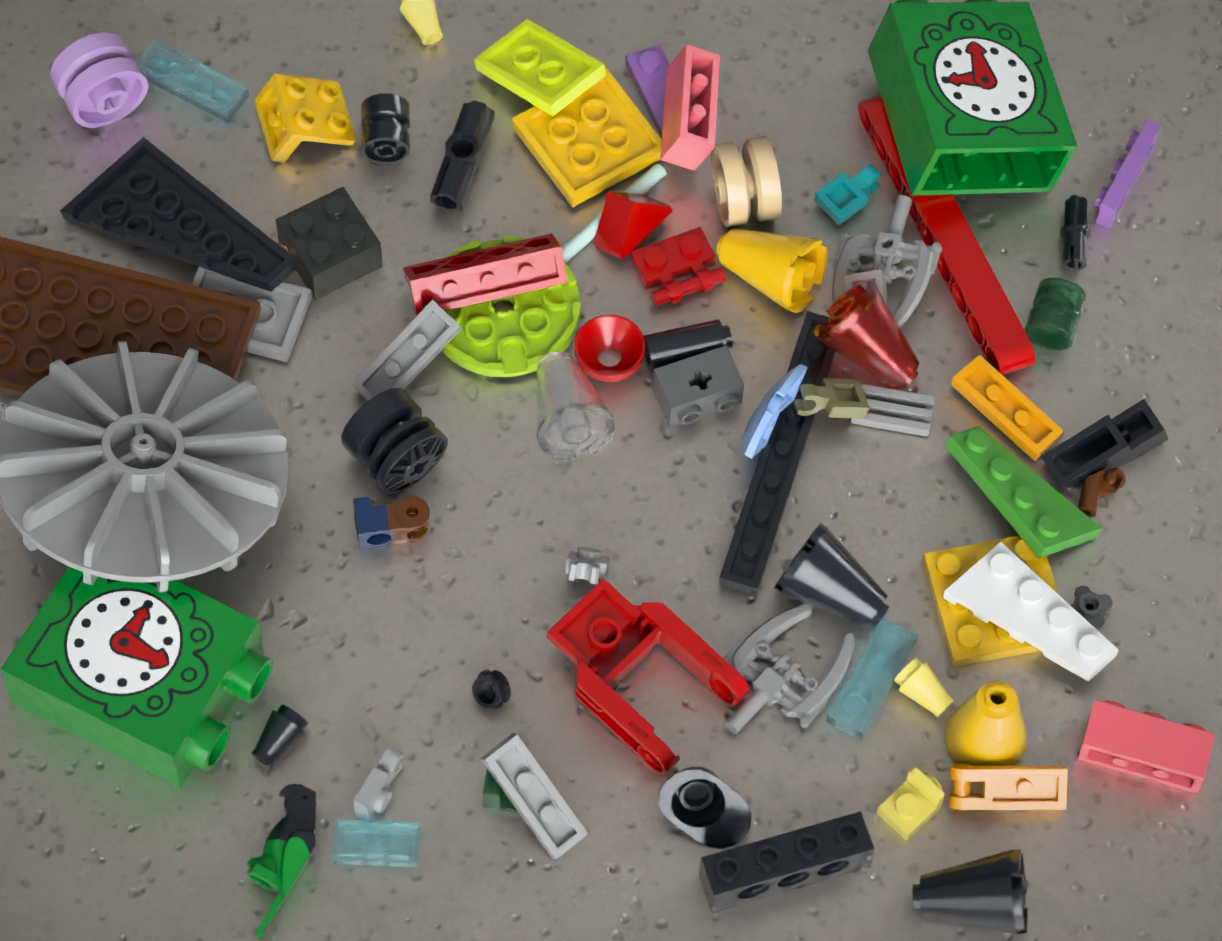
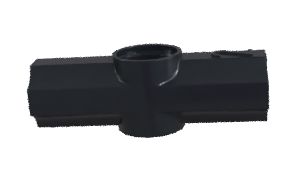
[430,100,495,213]

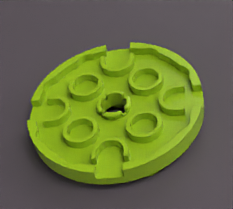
[442,236,581,377]

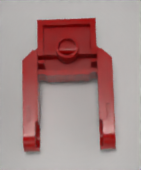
[546,578,750,776]

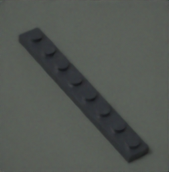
[719,311,844,595]

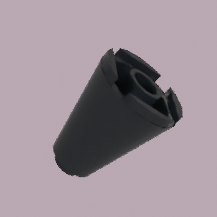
[774,522,889,628]
[912,849,1028,934]

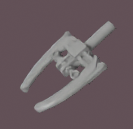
[832,195,942,336]
[723,603,856,734]

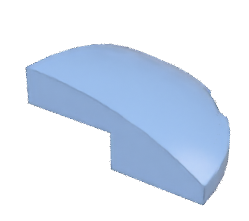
[742,364,808,459]

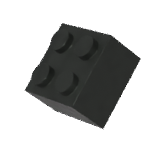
[275,186,383,300]

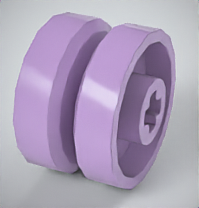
[50,32,148,128]

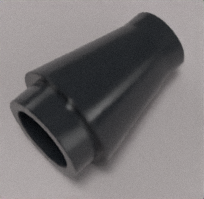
[251,704,308,768]

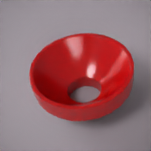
[574,315,645,382]

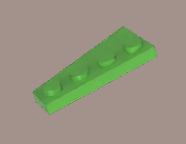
[945,426,1102,558]

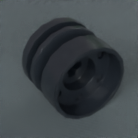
[341,388,448,494]

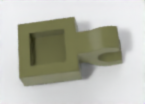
[793,378,869,418]

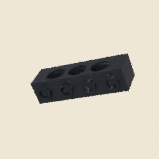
[699,811,875,913]

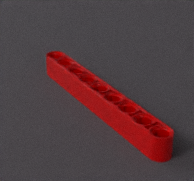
[858,95,1035,376]

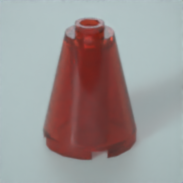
[813,281,919,388]

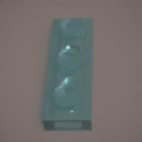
[136,40,249,123]
[826,618,918,740]

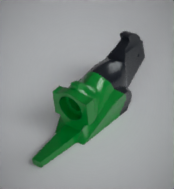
[246,784,316,939]

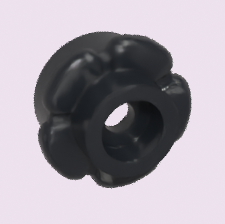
[472,669,511,708]

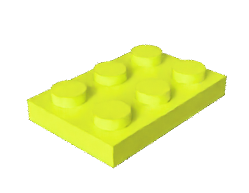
[474,19,606,116]

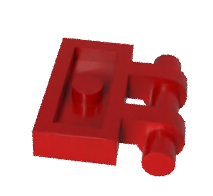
[630,226,727,307]

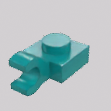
[814,164,881,226]

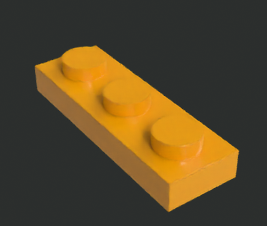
[951,354,1064,461]

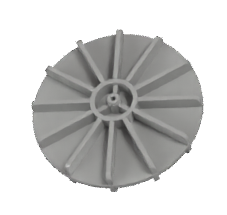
[0,341,289,592]

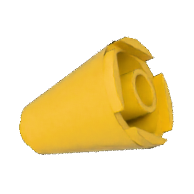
[716,229,828,314]
[945,681,1027,766]

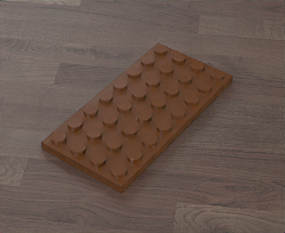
[0,237,261,397]

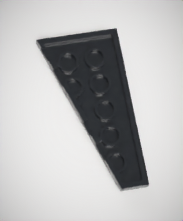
[60,137,299,292]

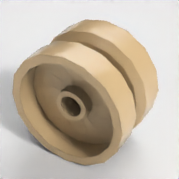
[711,136,782,228]

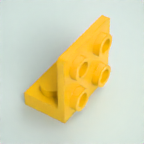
[254,73,357,162]

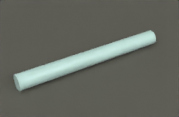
[562,163,666,263]

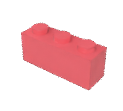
[660,44,720,171]
[1078,700,1215,794]

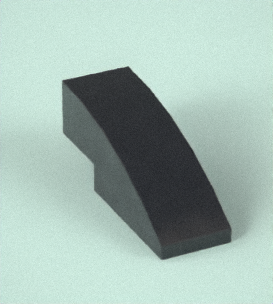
[1041,399,1169,490]

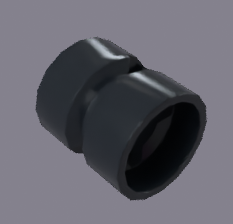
[361,93,410,164]

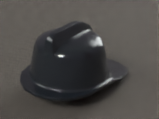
[658,766,752,849]

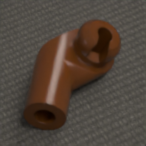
[1077,468,1126,517]

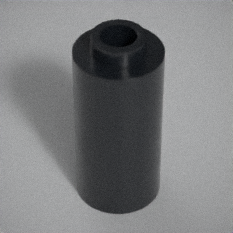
[643,319,733,373]

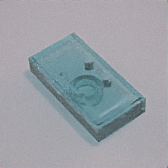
[333,820,420,868]

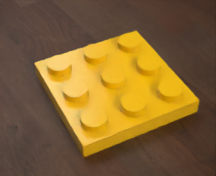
[511,68,662,208]
[922,535,1059,668]

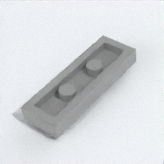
[351,300,462,401]
[480,733,588,860]

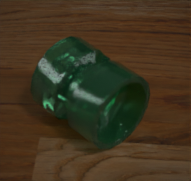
[1024,278,1087,351]

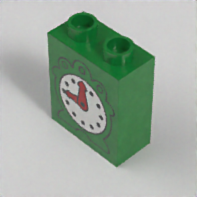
[867,0,1078,196]
[0,566,273,789]

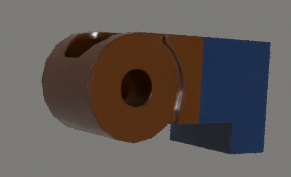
[353,496,430,550]

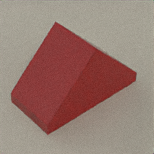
[594,191,673,260]

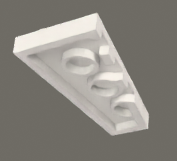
[943,542,1119,682]

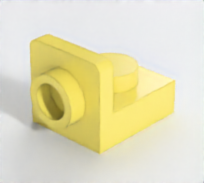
[877,767,944,841]

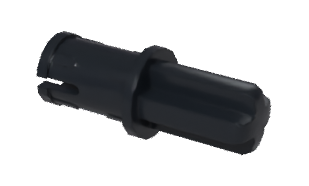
[1060,195,1091,271]

